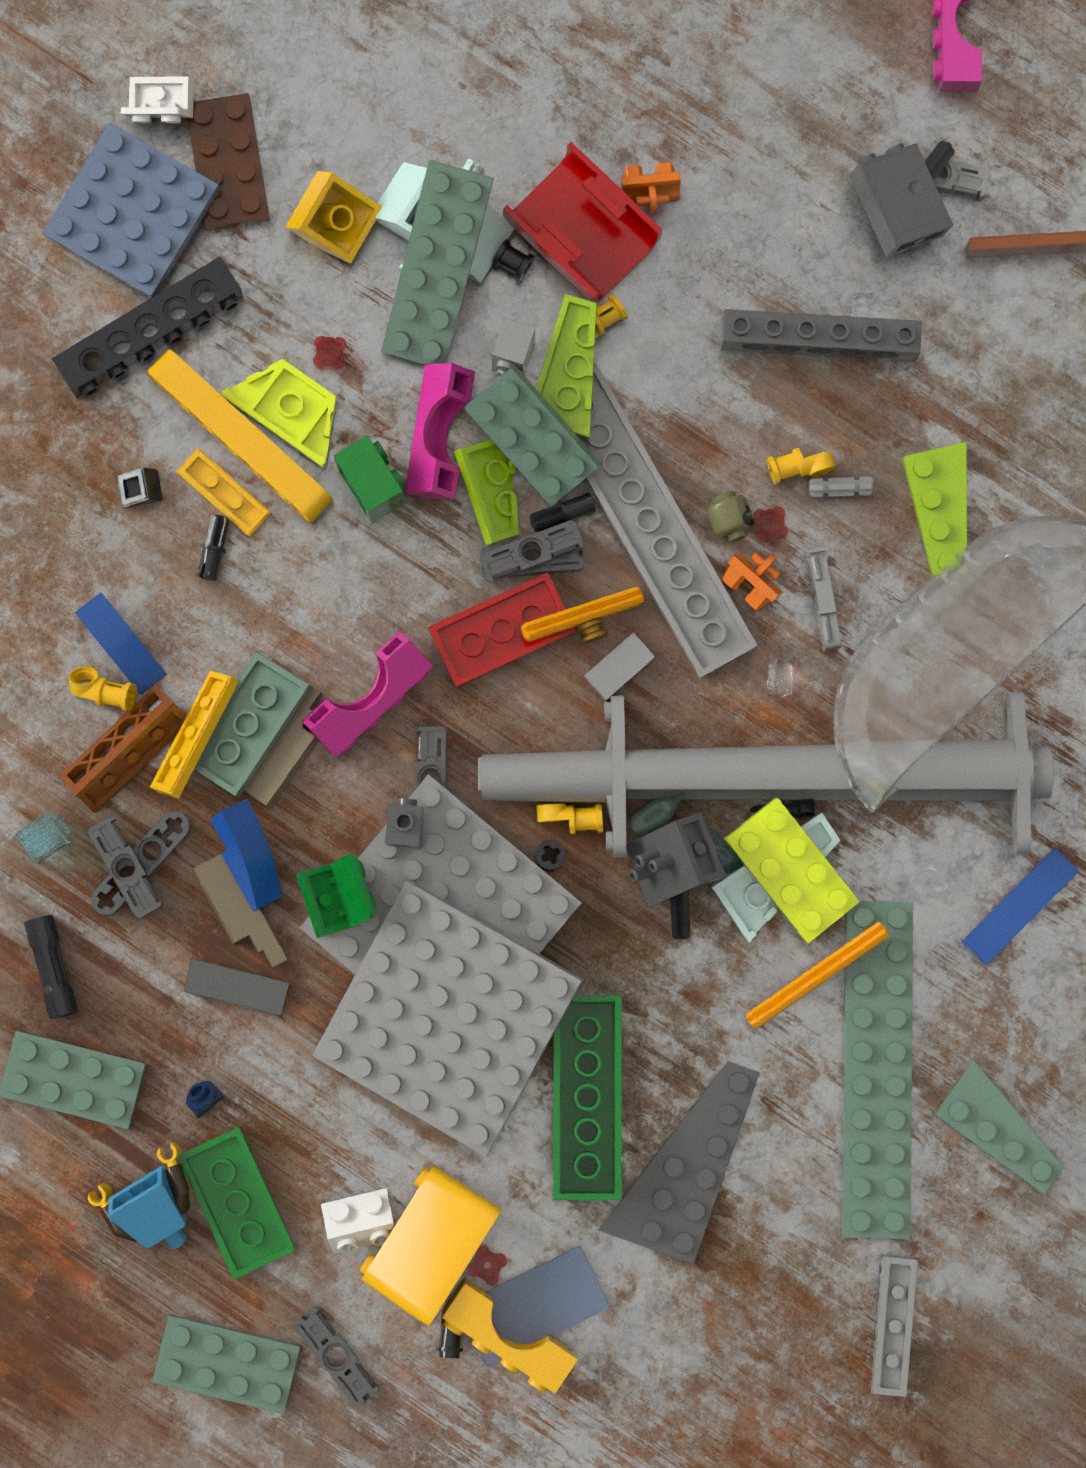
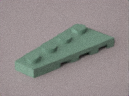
[933,1060,1064,1195]

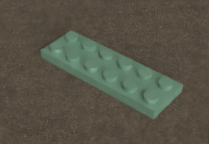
[381,160,494,365]

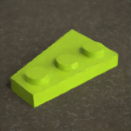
[454,439,519,545]

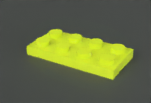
[724,797,860,944]

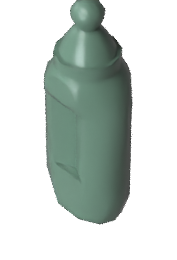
[627,792,686,837]

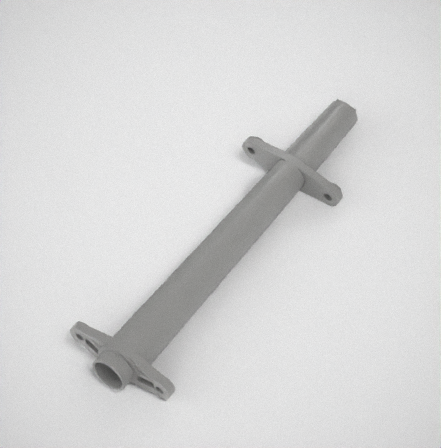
[478,692,1053,858]

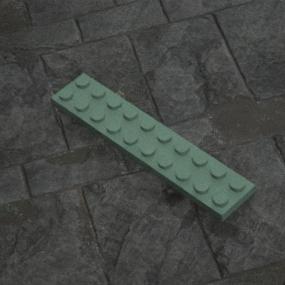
[842,901,913,1239]

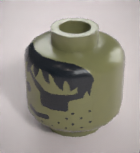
[706,491,754,542]

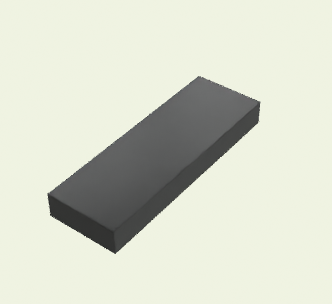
[184,959,290,1016]

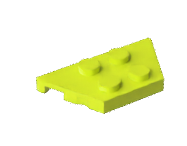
[220,359,337,468]

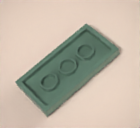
[464,364,601,506]
[194,652,312,799]
[0,1031,147,1129]
[152,1314,301,1414]

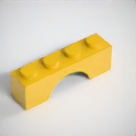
[441,1278,578,1394]

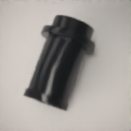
[436,1316,463,1359]

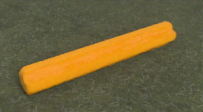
[521,587,644,641]

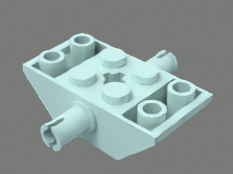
[375,159,514,284]

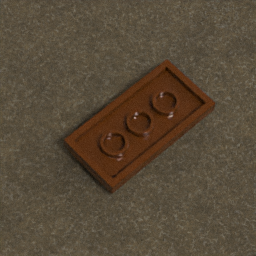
[187,93,270,231]

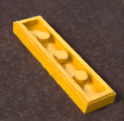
[150,671,239,799]

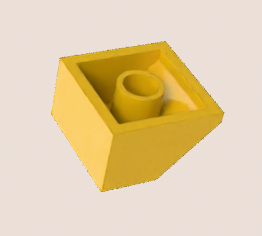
[285,171,382,264]

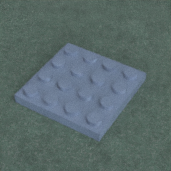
[42,122,221,298]

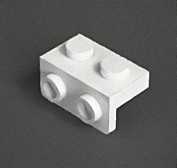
[121,76,194,124]
[321,1188,395,1254]

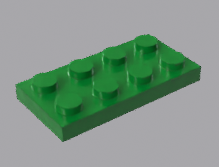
[178,1127,296,1279]

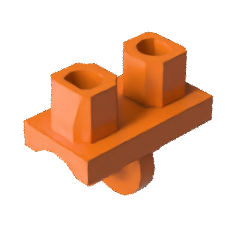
[621,162,681,215]
[722,552,783,611]

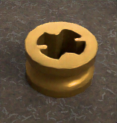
[575,618,608,645]

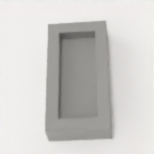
[584,632,655,702]

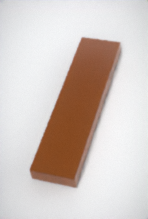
[965,231,1086,259]

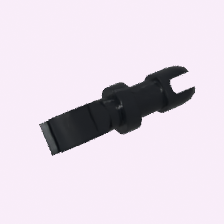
[749,799,815,818]

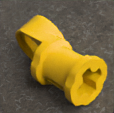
[595,294,628,338]
[766,448,837,485]
[69,666,137,712]
[536,803,603,835]

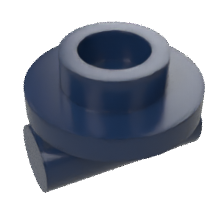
[186,1081,225,1118]

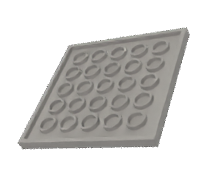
[299,774,582,975]
[312,880,584,1157]

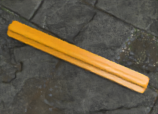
[746,922,889,1029]

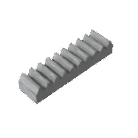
[870,1256,918,1397]

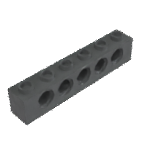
[721,309,922,362]

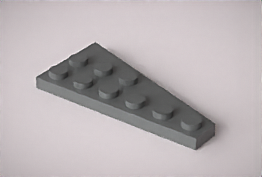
[598,1061,760,1265]

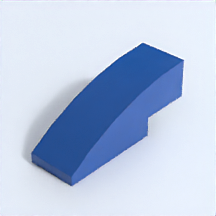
[75,592,167,695]
[210,799,282,911]

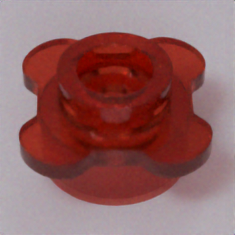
[313,336,347,369]
[753,506,788,541]
[467,1245,507,1285]

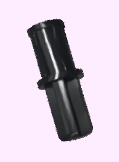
[530,492,596,532]
[196,514,229,581]

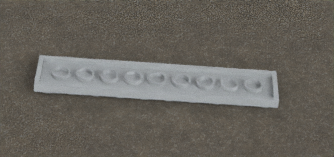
[578,362,758,679]

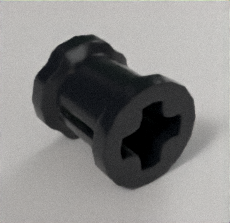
[492,239,535,281]
[535,840,566,872]

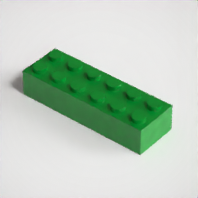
[553,995,622,1200]

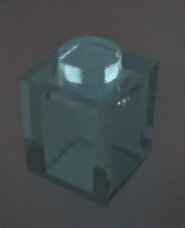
[15,812,71,864]

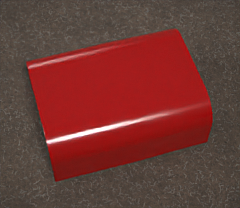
[503,142,662,303]

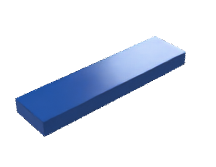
[961,847,1079,965]

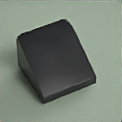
[117,468,162,508]

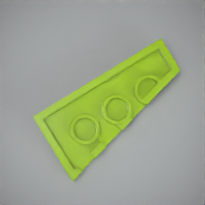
[536,294,597,439]
[902,442,967,584]

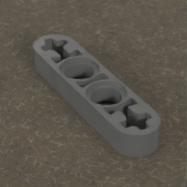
[91,811,191,916]

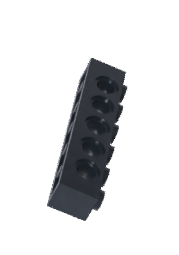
[52,256,244,398]

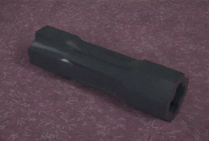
[24,915,78,1020]

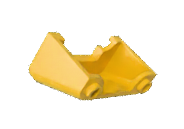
[359,1165,502,1327]

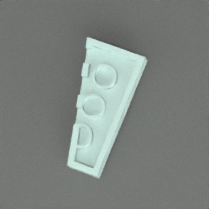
[711,812,840,942]

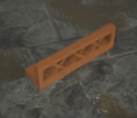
[59,685,186,813]

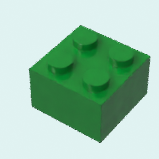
[334,435,405,524]

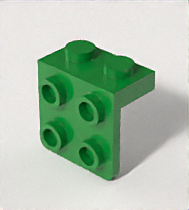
[296,853,376,938]

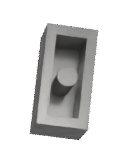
[492,317,536,377]

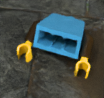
[88,1142,190,1249]

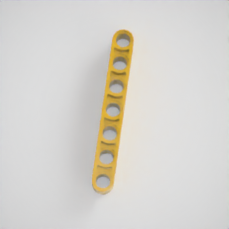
[146,348,334,524]

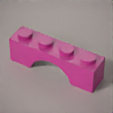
[932,0,982,92]
[404,363,475,501]
[302,631,433,757]

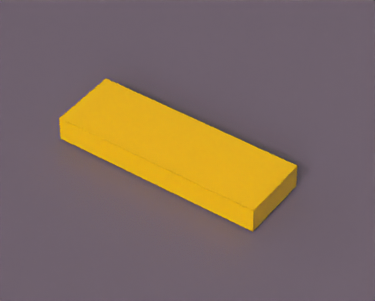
[176,448,272,538]

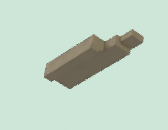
[244,683,322,809]
[193,854,288,968]

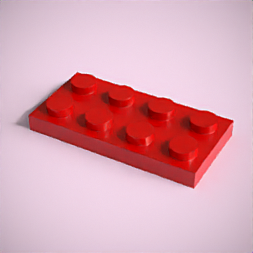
[428,572,576,688]

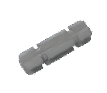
[808,476,873,498]

